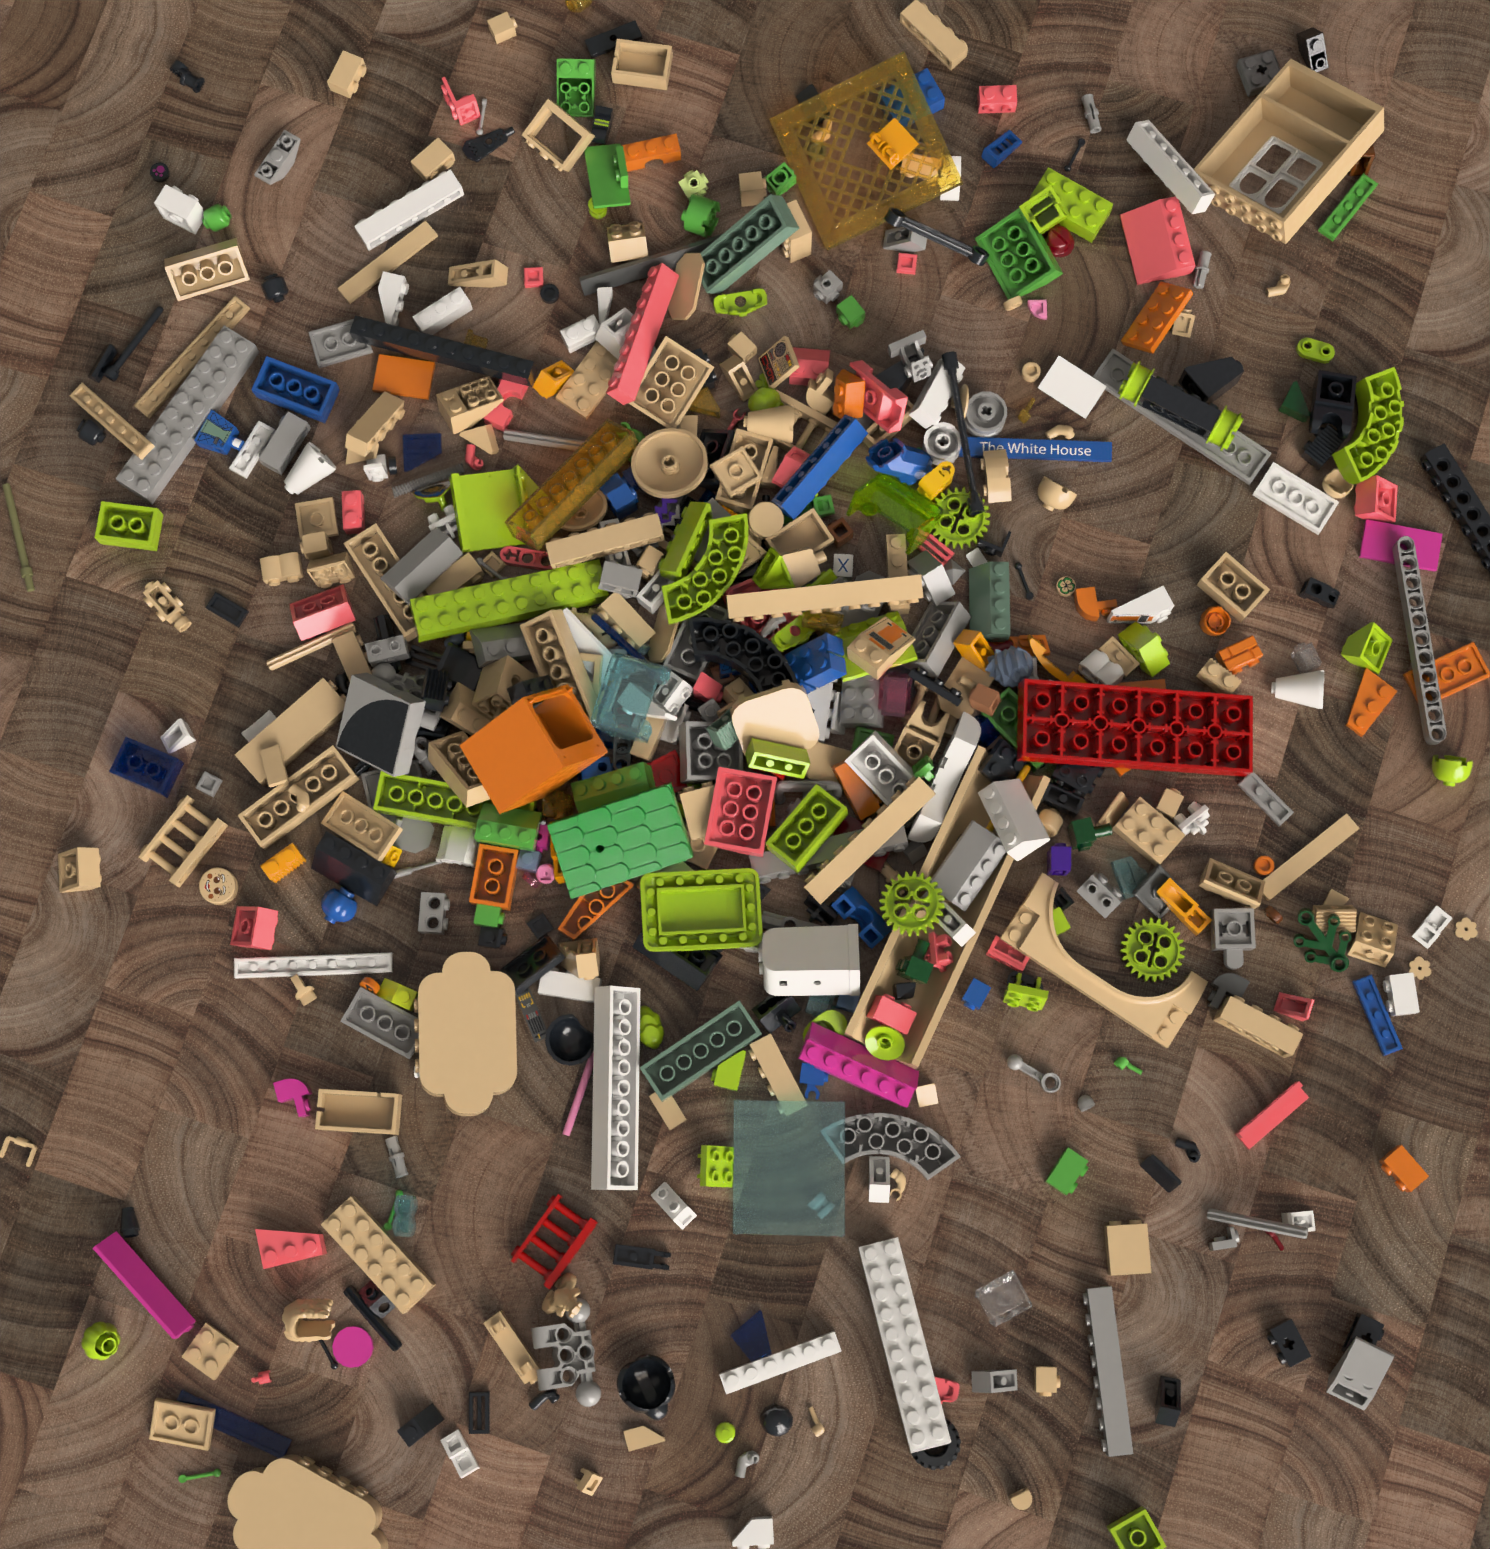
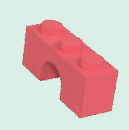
[483,379,529,432]

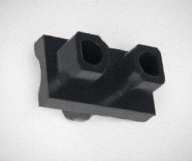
[804,894,838,926]

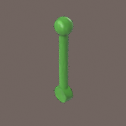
[384,1190,403,1231]
[178,1469,221,1483]

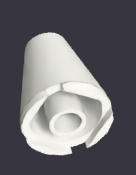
[284,442,336,495]
[1271,670,1324,709]

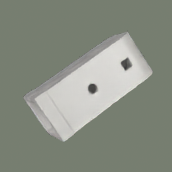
[758,924,860,996]

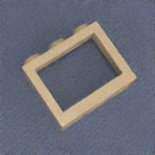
[522,99,595,172]

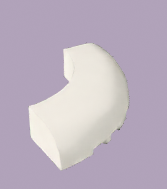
[907,711,981,842]

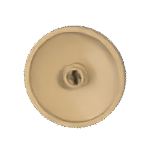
[631,428,708,499]

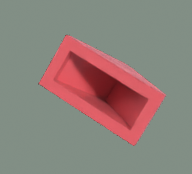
[1273,992,1314,1021]

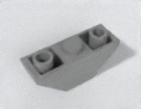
[254,130,301,185]

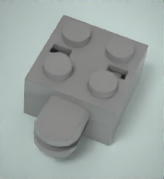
[1210,908,1256,970]

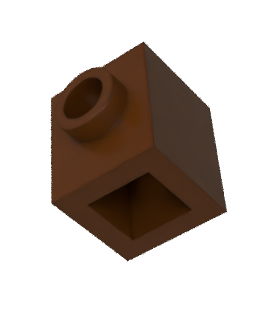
[827,517,854,549]

